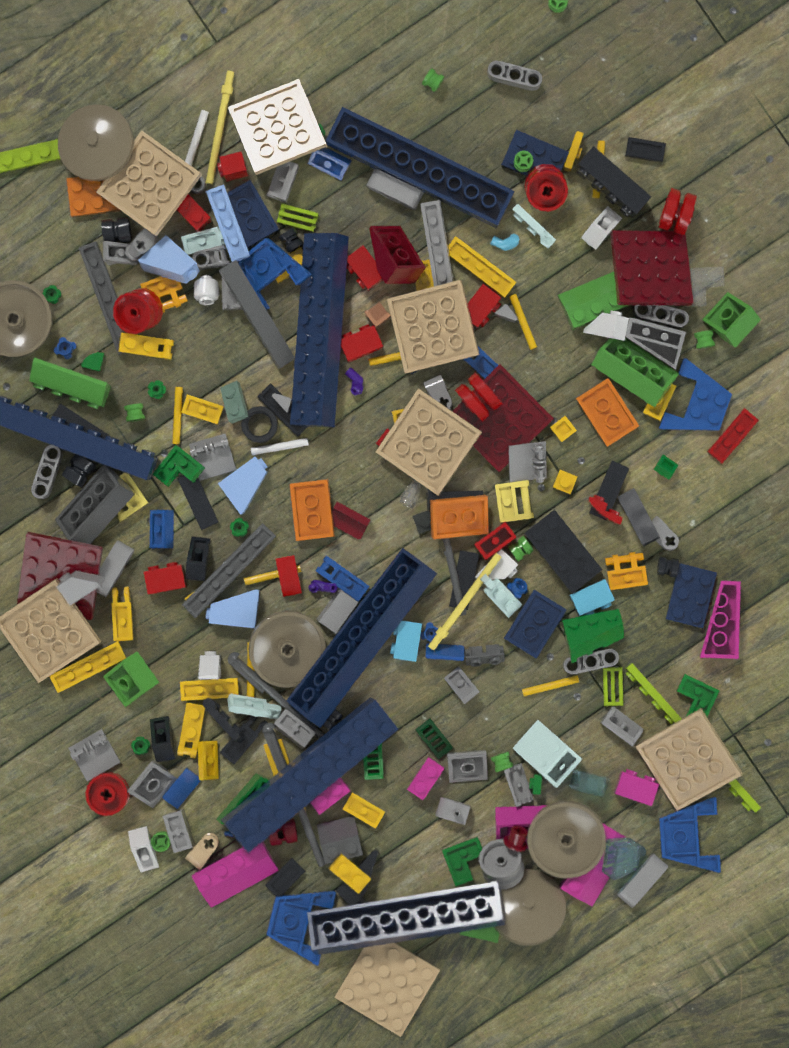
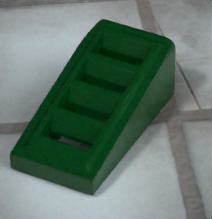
[415,718,454,760]

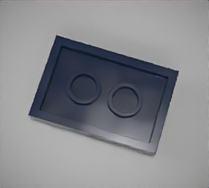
[501,130,569,176]
[227,180,279,249]
[665,563,717,628]
[504,590,566,659]

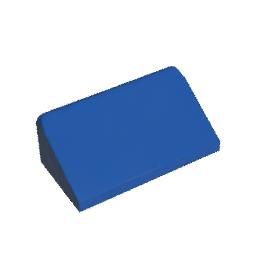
[307,147,351,181]
[150,510,174,548]
[425,643,464,661]
[162,767,201,809]

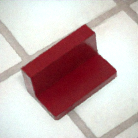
[332,502,371,540]

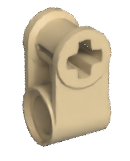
[185,833,219,870]

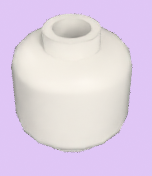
[194,275,219,305]

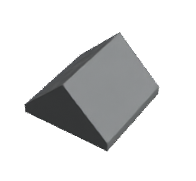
[447,750,488,783]
[128,760,177,808]

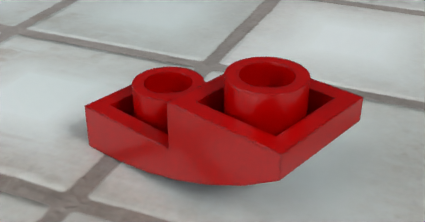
[587,495,623,525]
[275,555,302,597]

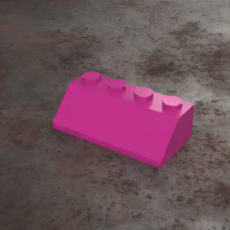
[495,805,546,849]
[559,823,632,906]
[192,842,279,908]

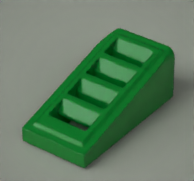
[363,743,384,780]

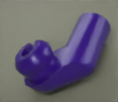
[345,367,364,396]
[308,580,337,593]

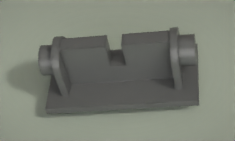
[465,644,504,667]

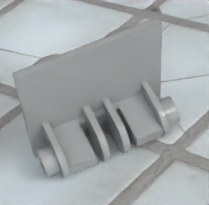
[189,433,236,481]
[509,441,547,483]
[68,729,120,781]

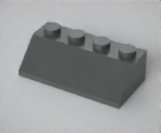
[55,465,134,544]

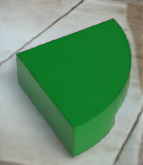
[81,352,105,372]

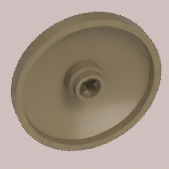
[58,104,134,181]
[0,280,52,358]
[248,611,326,688]
[528,801,606,878]
[495,869,566,946]

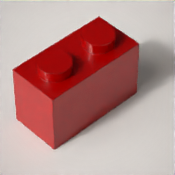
[217,151,248,182]
[176,194,212,232]
[347,245,383,291]
[467,284,501,329]
[341,324,383,363]
[474,522,516,560]
[143,562,187,595]

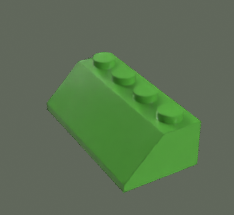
[557,272,632,331]
[591,338,679,407]
[29,358,111,409]

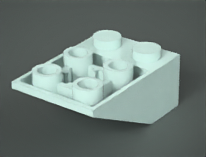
[512,720,582,788]

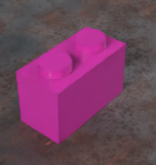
[407,756,444,800]
[614,769,659,806]
[310,777,351,815]

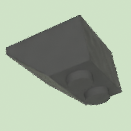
[317,816,363,864]

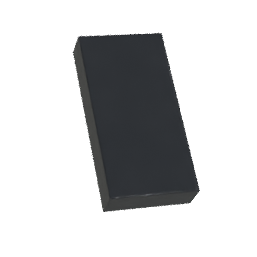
[625,137,666,163]
[265,858,306,896]

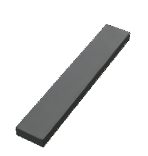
[79,241,127,355]
[219,260,295,369]
[182,523,276,619]

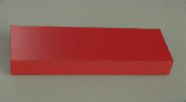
[707,408,759,464]

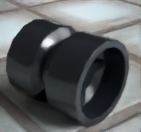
[101,217,132,243]
[61,454,96,488]

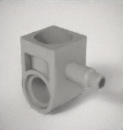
[435,797,470,825]

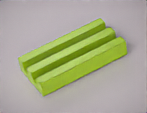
[277,203,319,232]
[603,667,623,706]

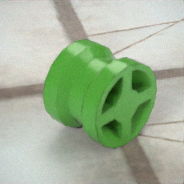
[548,0,568,13]
[422,68,445,93]
[514,151,533,172]
[694,330,715,349]
[124,403,145,422]
[491,752,513,772]

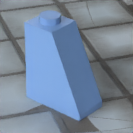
[138,235,200,284]
[218,457,267,515]
[206,590,260,628]

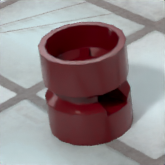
[269,817,298,846]

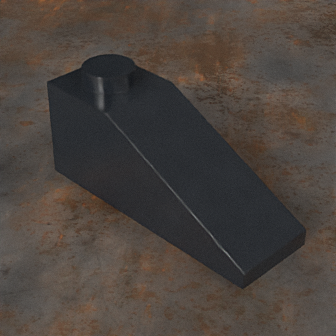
[336,848,378,905]

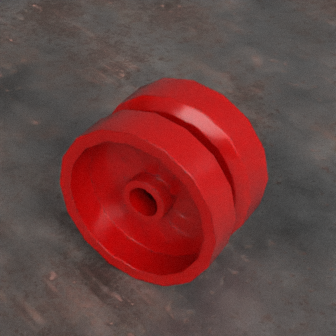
[524,164,568,212]
[658,187,697,236]
[113,288,163,334]
[455,373,503,422]
[85,772,130,816]

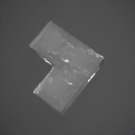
[687,266,725,307]

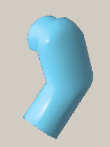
[490,234,519,251]

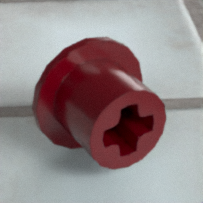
[503,825,528,851]

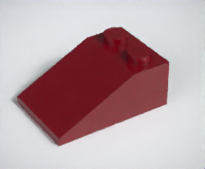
[369,226,426,284]

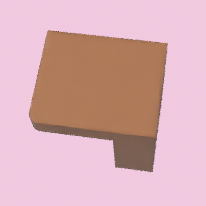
[364,302,391,329]

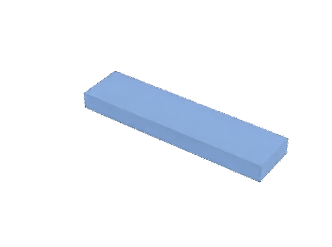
[206,184,250,262]

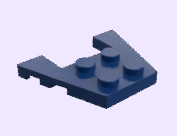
[238,238,311,310]
[659,358,732,431]
[659,797,721,873]
[266,891,336,966]

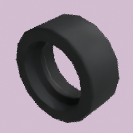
[241,406,278,443]

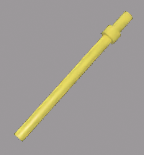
[205,71,234,184]
[428,553,502,650]

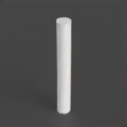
[185,110,209,166]
[251,438,308,455]

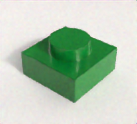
[653,455,678,480]
[529,774,542,795]

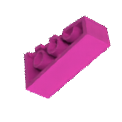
[700,581,741,659]

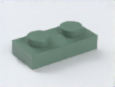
[220,381,249,424]

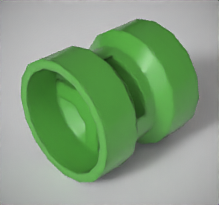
[507,536,534,562]
[151,831,171,852]

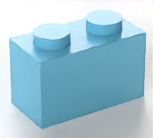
[569,579,615,616]
[390,621,422,662]

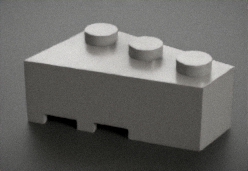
[625,317,686,369]

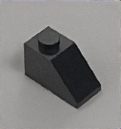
[186,536,211,581]
[150,716,175,763]

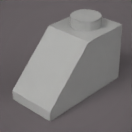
[57,571,105,605]

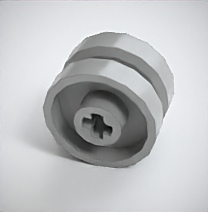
[479,839,524,889]

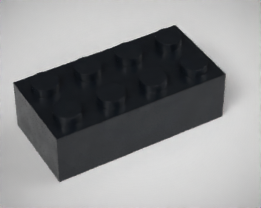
[575,146,652,218]
[524,509,603,594]

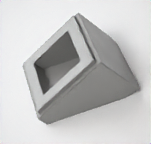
[494,304,518,323]
[272,393,292,413]

